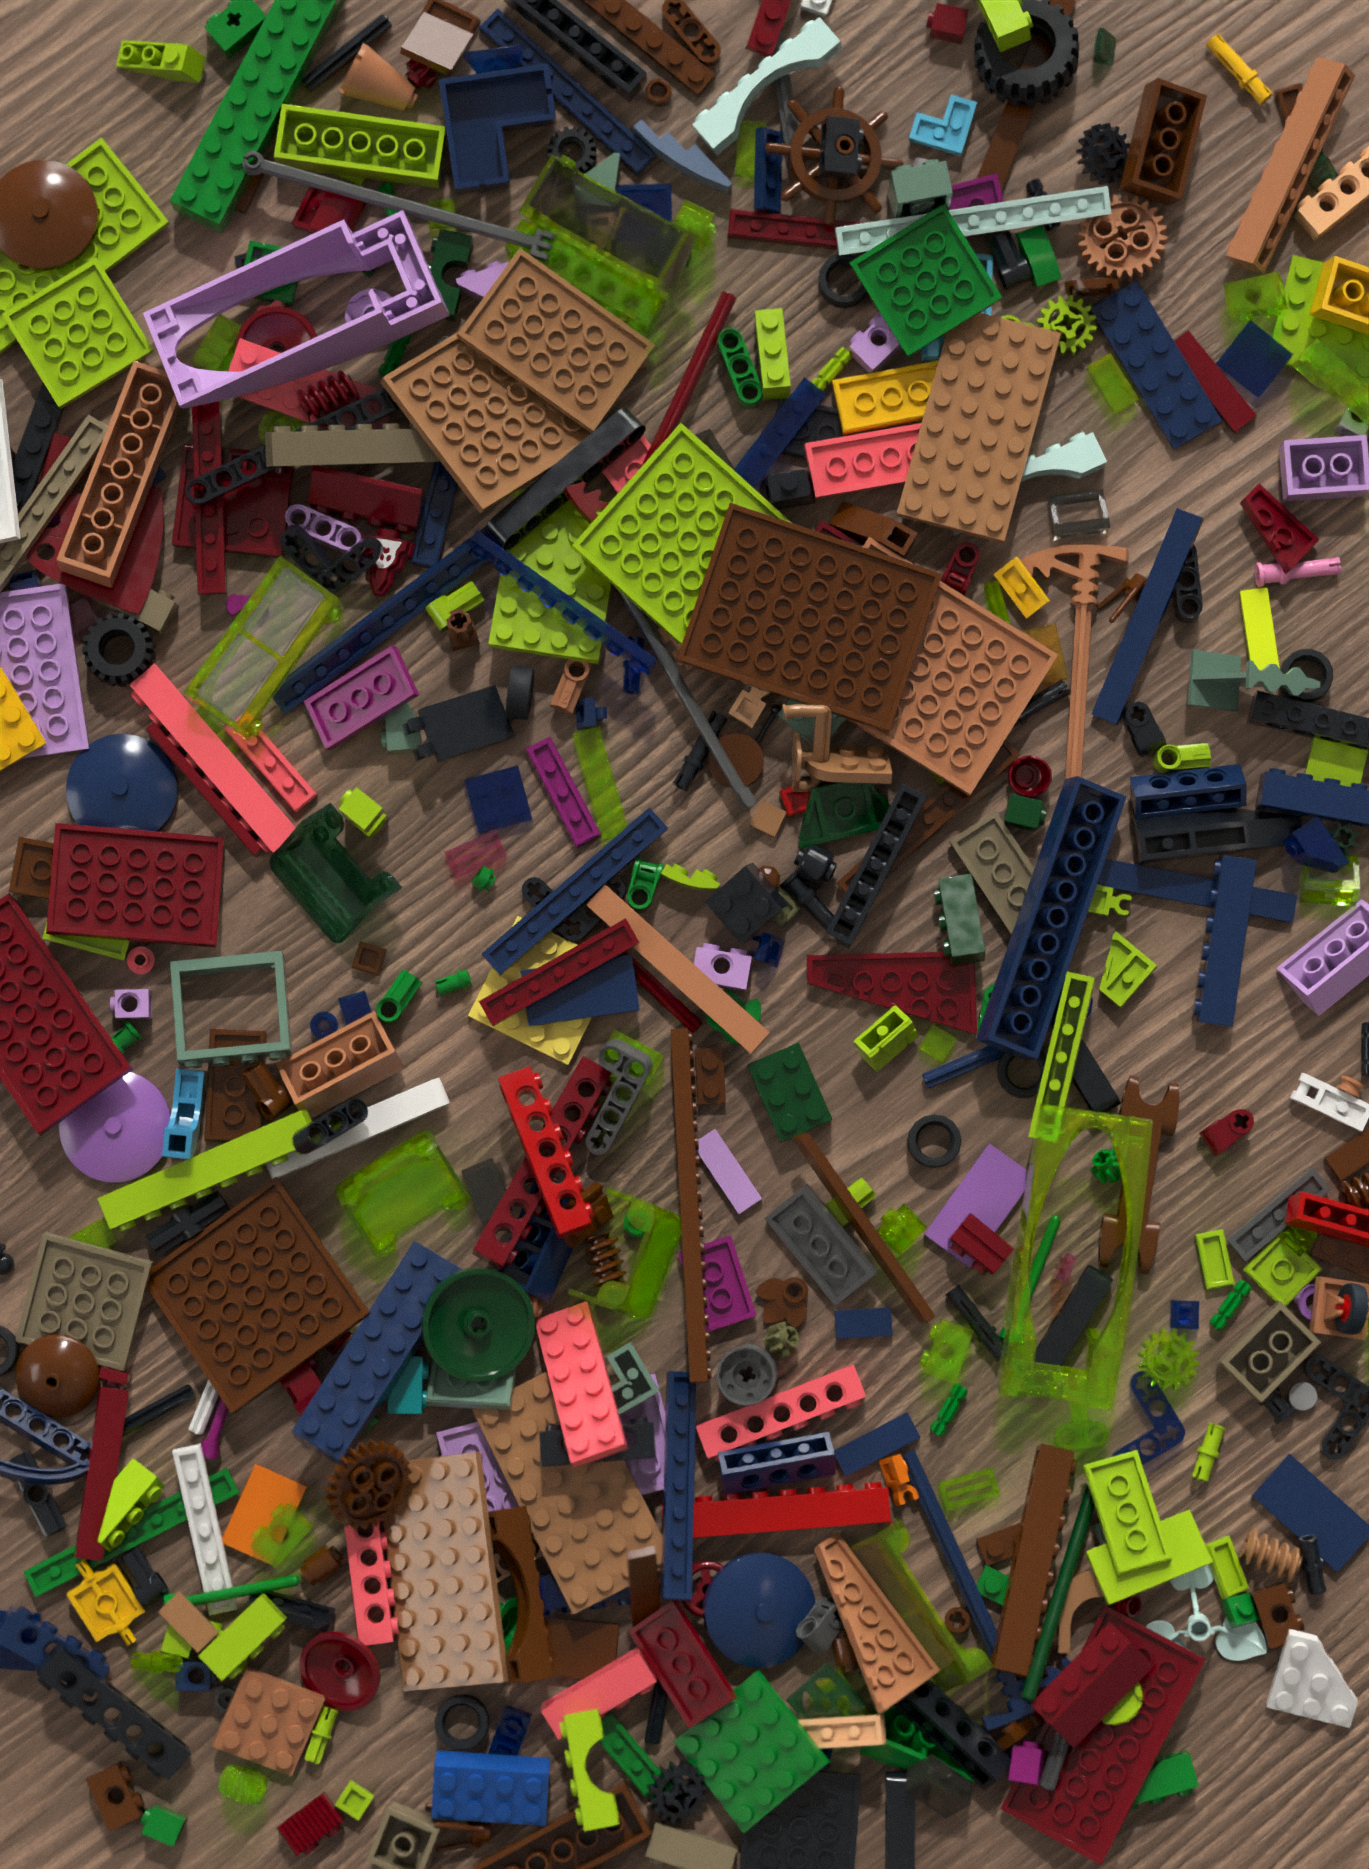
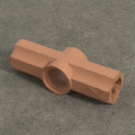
[550,659,593,715]

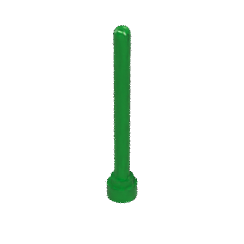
[999,1215,1061,1345]
[164,1575,300,1606]

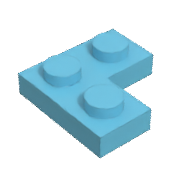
[908,95,977,157]

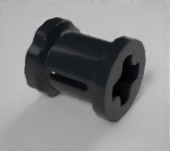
[1258,1387,1296,1424]

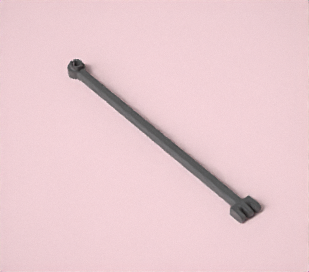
[242,151,555,262]
[616,588,755,811]

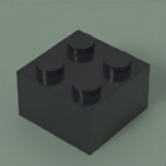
[705,863,789,944]

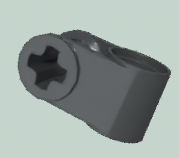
[796,1597,844,1654]

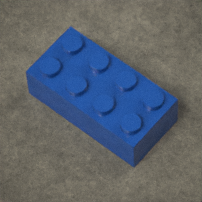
[431,1750,551,1826]

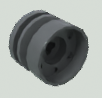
[716,1343,778,1406]

